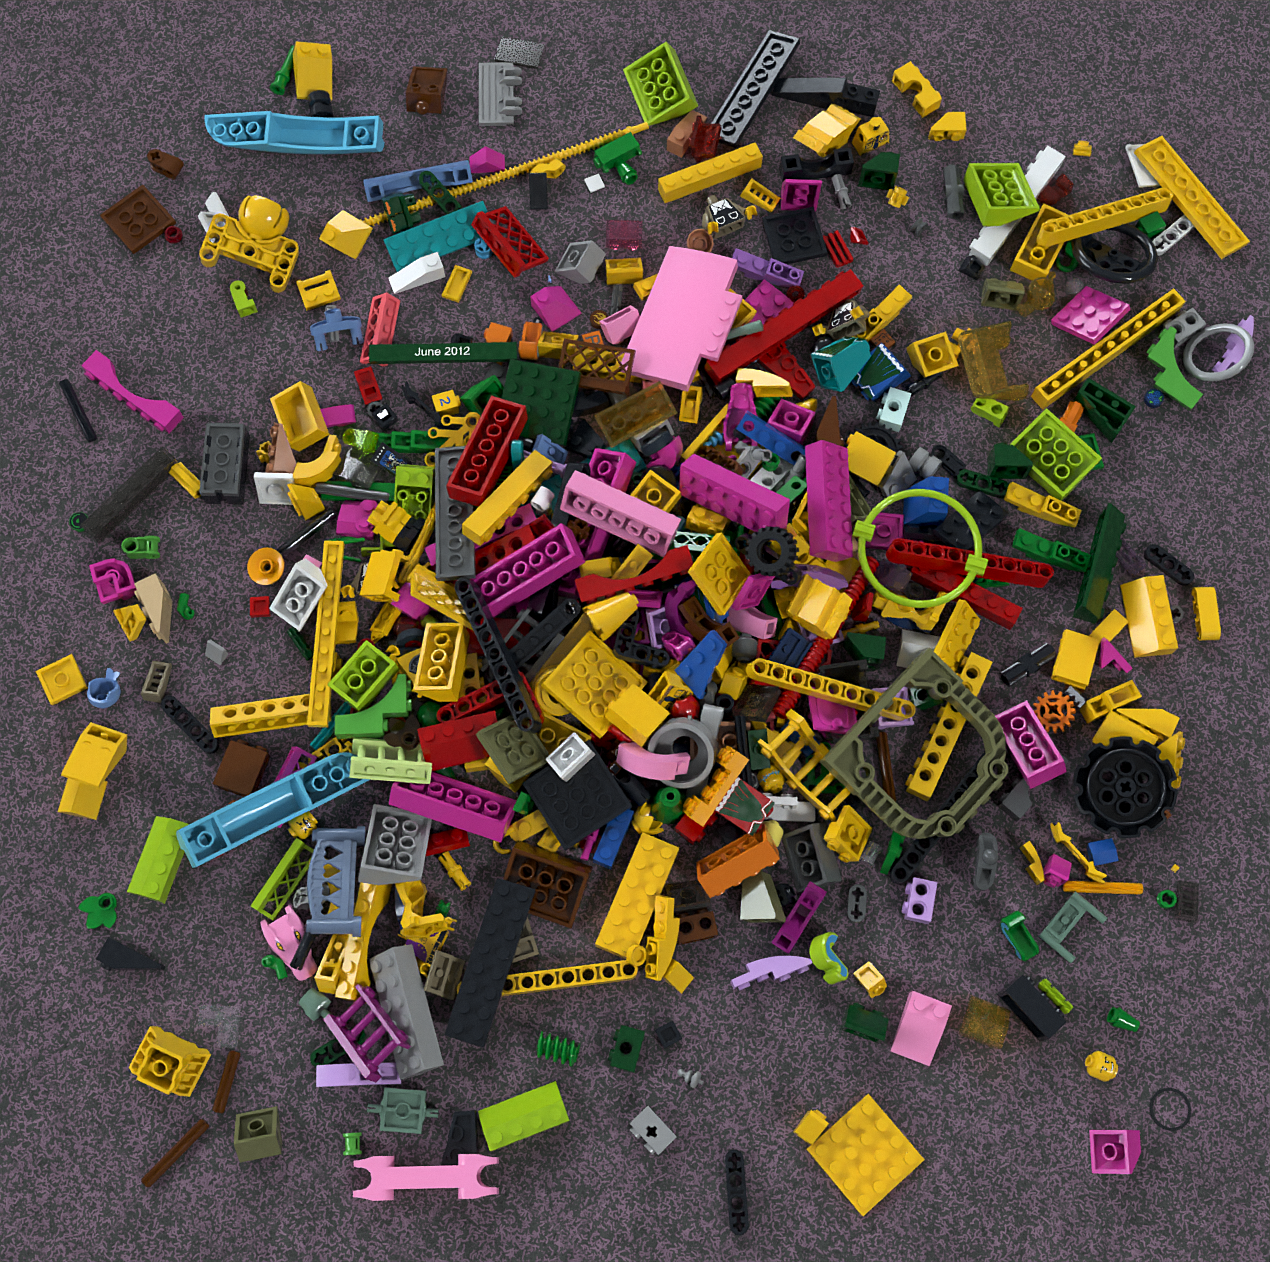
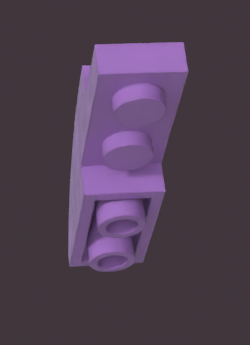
[732,248,804,288]
[770,564,848,590]

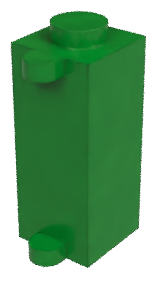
[593,132,642,173]

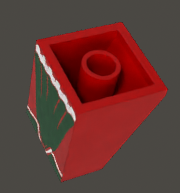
[714,777,775,836]

